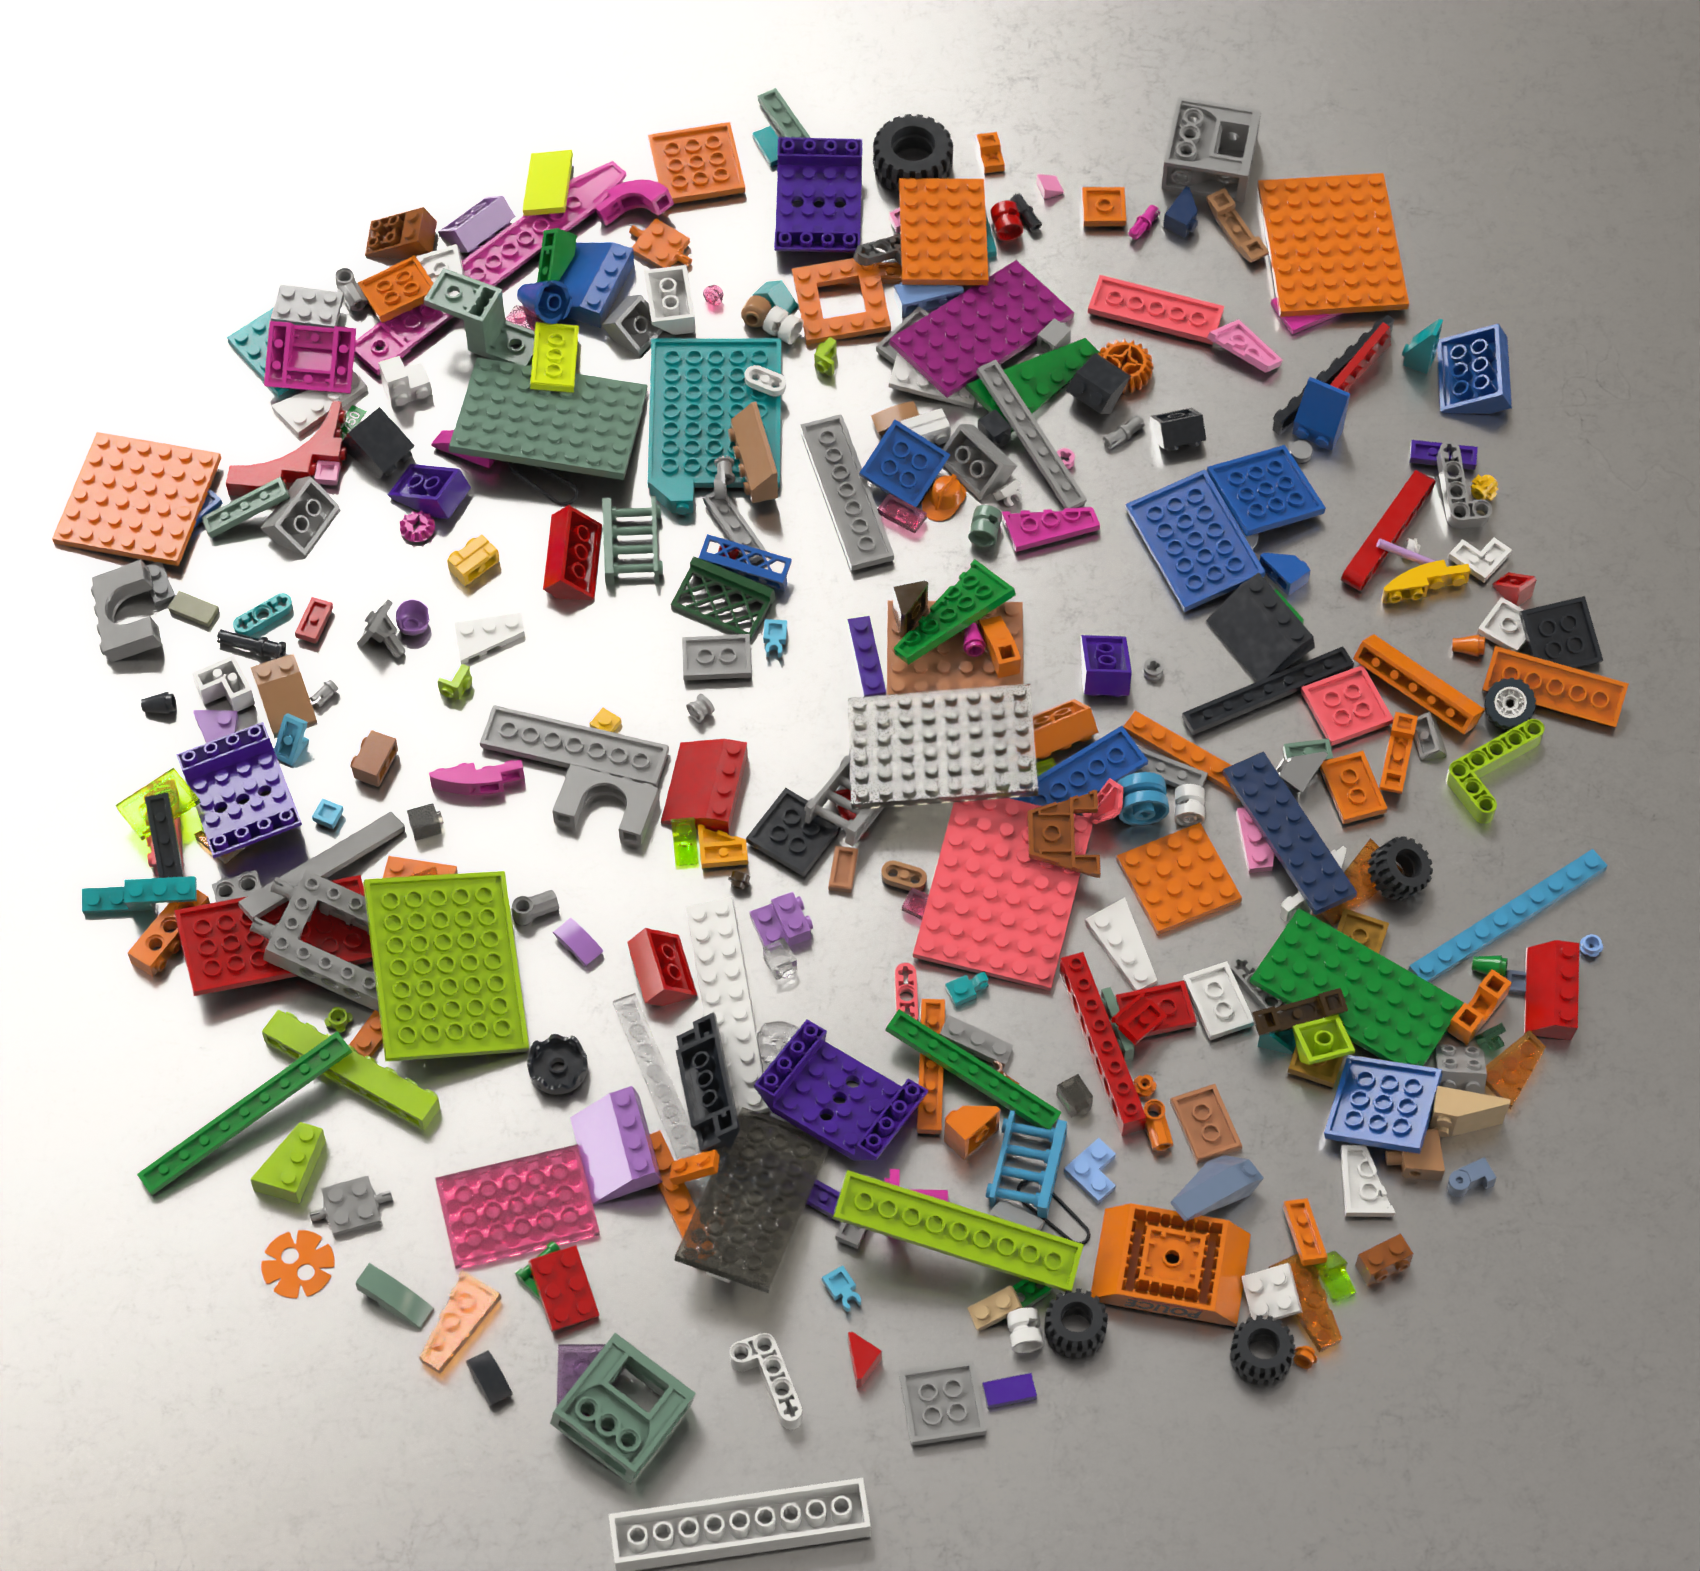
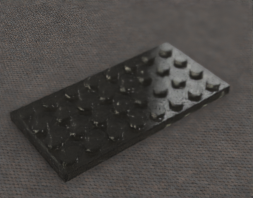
[674,1107,831,1293]

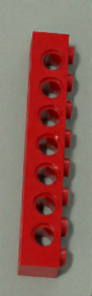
[1059,952,1146,1136]

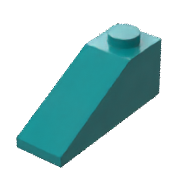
[1401,318,1443,374]

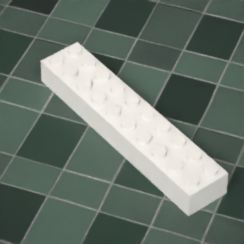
[609,1478,871,1571]

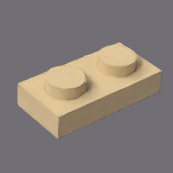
[967,1285,1022,1332]

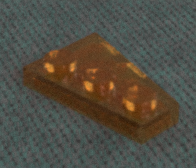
[1486,1031,1546,1110]

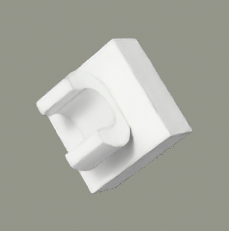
[993,479,1022,507]

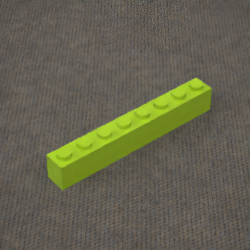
[262,1009,440,1131]

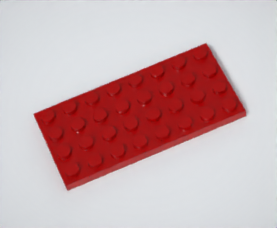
[174,875,373,997]

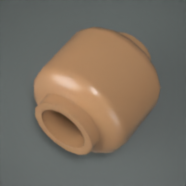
[741,295,772,328]

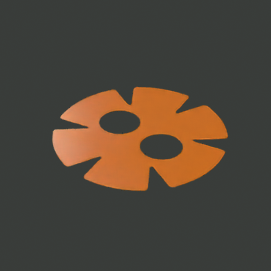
[261,1230,335,1298]

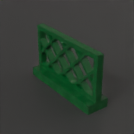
[670,556,776,640]

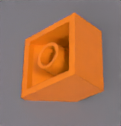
[944,1106,1000,1160]

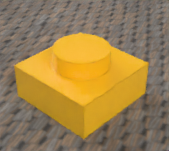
[589,707,622,732]

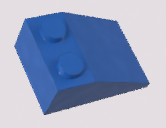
[1292,377,1350,451]

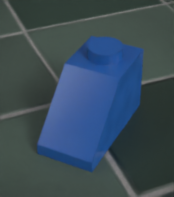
[1259,553,1310,596]

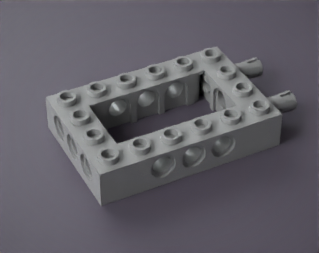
[250,870,379,1012]

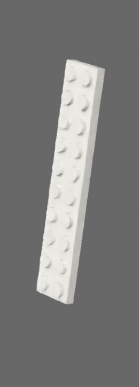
[686,896,770,1119]

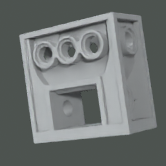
[1161,97,1261,203]

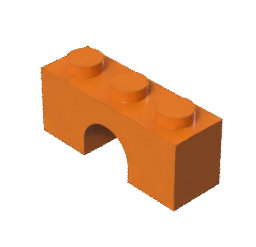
[1448,969,1512,1045]

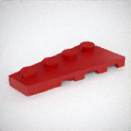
[1330,322,1391,392]

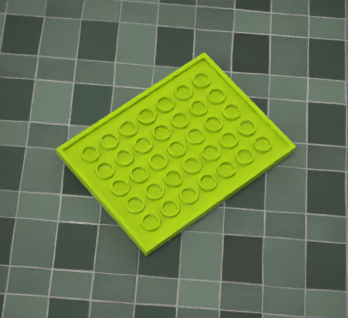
[363,871,529,1062]

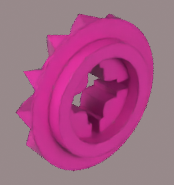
[399,510,435,542]

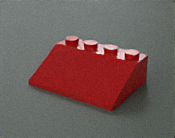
[661,738,748,835]

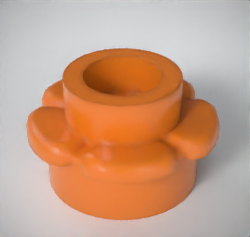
[1133,1074,1157,1097]
[1293,1346,1318,1369]

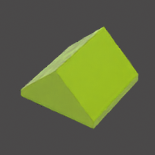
[1293,1015,1355,1065]

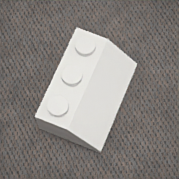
[644,265,696,335]

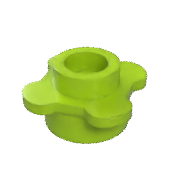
[324,1007,353,1033]

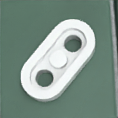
[745,365,786,396]

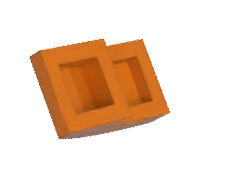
[976,132,1005,173]

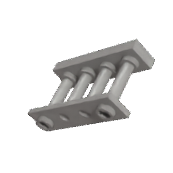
[804,749,902,847]

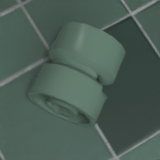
[968,505,1002,547]

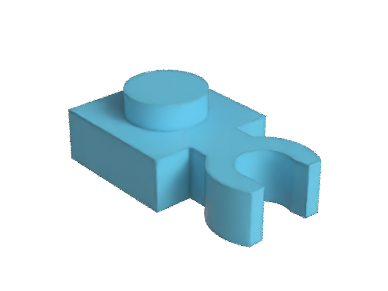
[763,619,787,658]
[822,1265,861,1312]

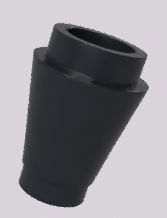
[141,691,177,714]

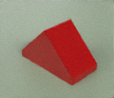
[1492,572,1537,607]
[848,1332,882,1388]

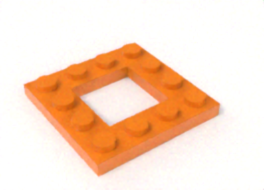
[792,258,891,345]

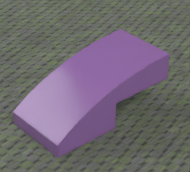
[552,918,604,967]

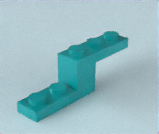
[82,876,197,913]

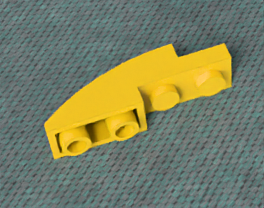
[1381,560,1471,603]

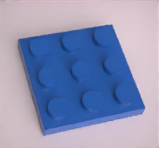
[859,419,950,511]

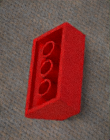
[543,505,602,601]
[1524,940,1579,1040]

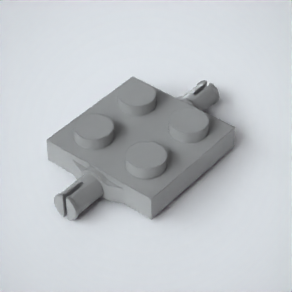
[309,1175,393,1236]

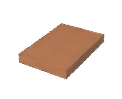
[1170,1084,1242,1164]

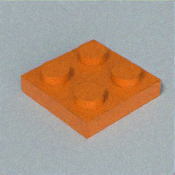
[1082,187,1126,226]

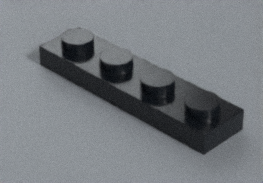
[145,792,184,878]

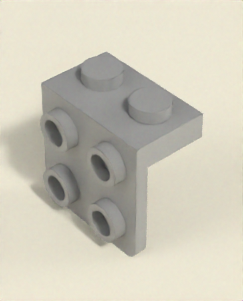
[1435,1044,1487,1094]

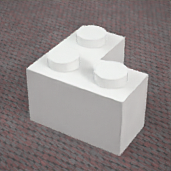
[379,356,433,408]
[192,655,255,712]

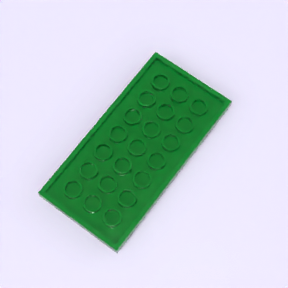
[1250,908,1464,1066]

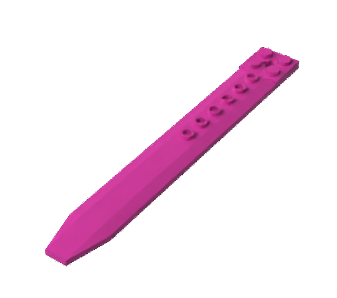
[354,160,627,375]

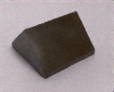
[893,581,929,638]

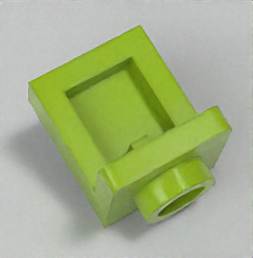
[814,337,837,376]
[437,664,473,700]

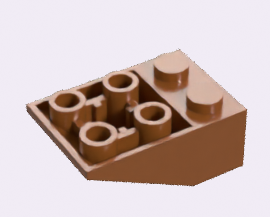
[364,207,438,260]

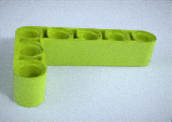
[1446,719,1545,824]

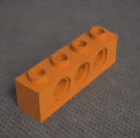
[127,890,210,977]

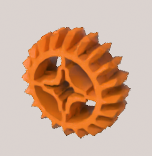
[1098,338,1154,394]

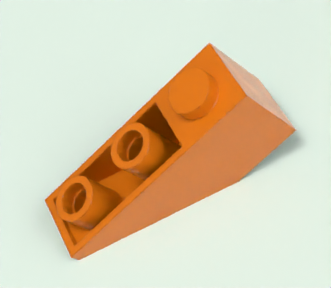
[979,616,1021,678]

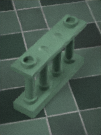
[602,496,663,585]

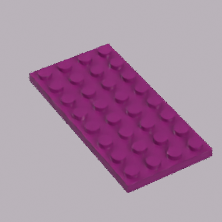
[889,260,1074,398]

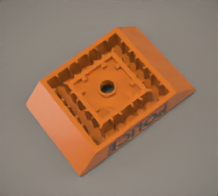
[1091,1203,1251,1327]

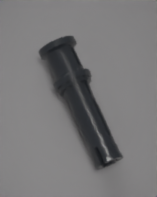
[217,629,287,659]

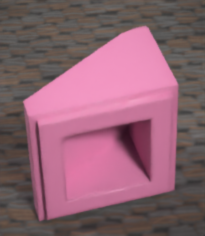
[1036,174,1064,199]

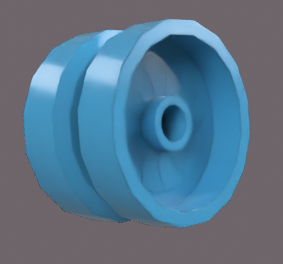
[1117,772,1169,826]

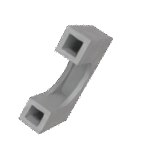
[90,560,162,662]
[552,764,659,846]

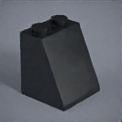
[343,406,415,479]

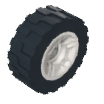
[1484,678,1536,730]

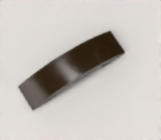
[1251,988,1348,1036]

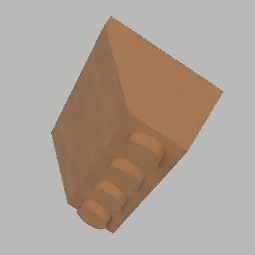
[728,402,778,503]

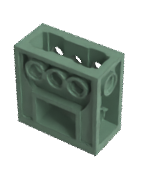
[550,1333,696,1485]

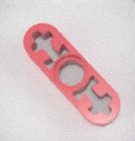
[895,963,918,1021]

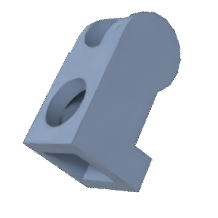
[1447,1157,1497,1198]

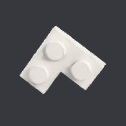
[1448,538,1512,583]

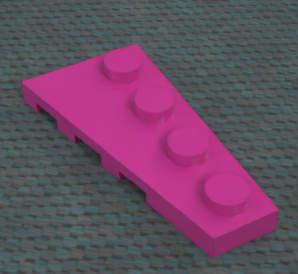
[1001,507,1100,552]

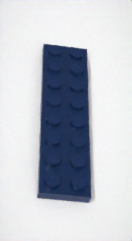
[1223,751,1357,916]

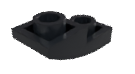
[465,1350,513,1406]

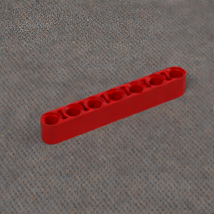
[1341,470,1436,591]

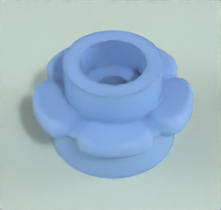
[1580,934,1603,957]

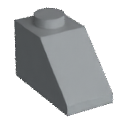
[1276,752,1328,793]

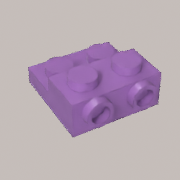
[749,892,813,954]

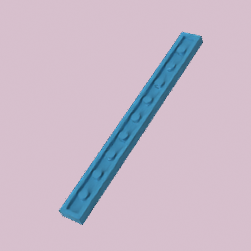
[1408,849,1608,983]

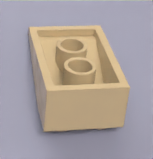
[1428,1086,1510,1137]

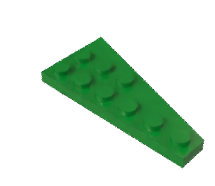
[965,338,1100,433]
[893,559,1016,665]

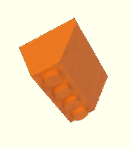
[993,699,1099,767]

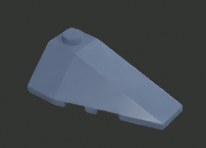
[1170,1155,1264,1222]

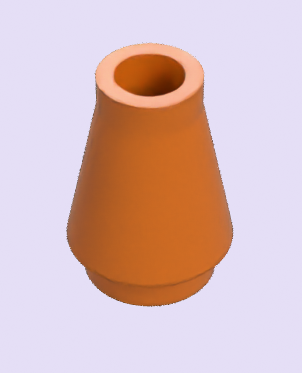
[1452,634,1485,657]

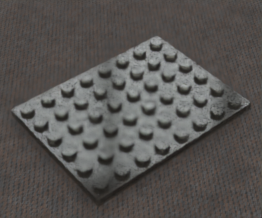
[848,684,1038,810]

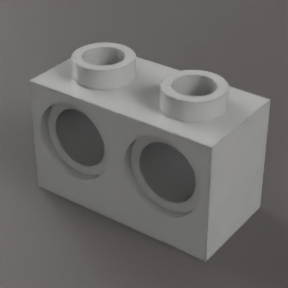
[211,871,262,902]

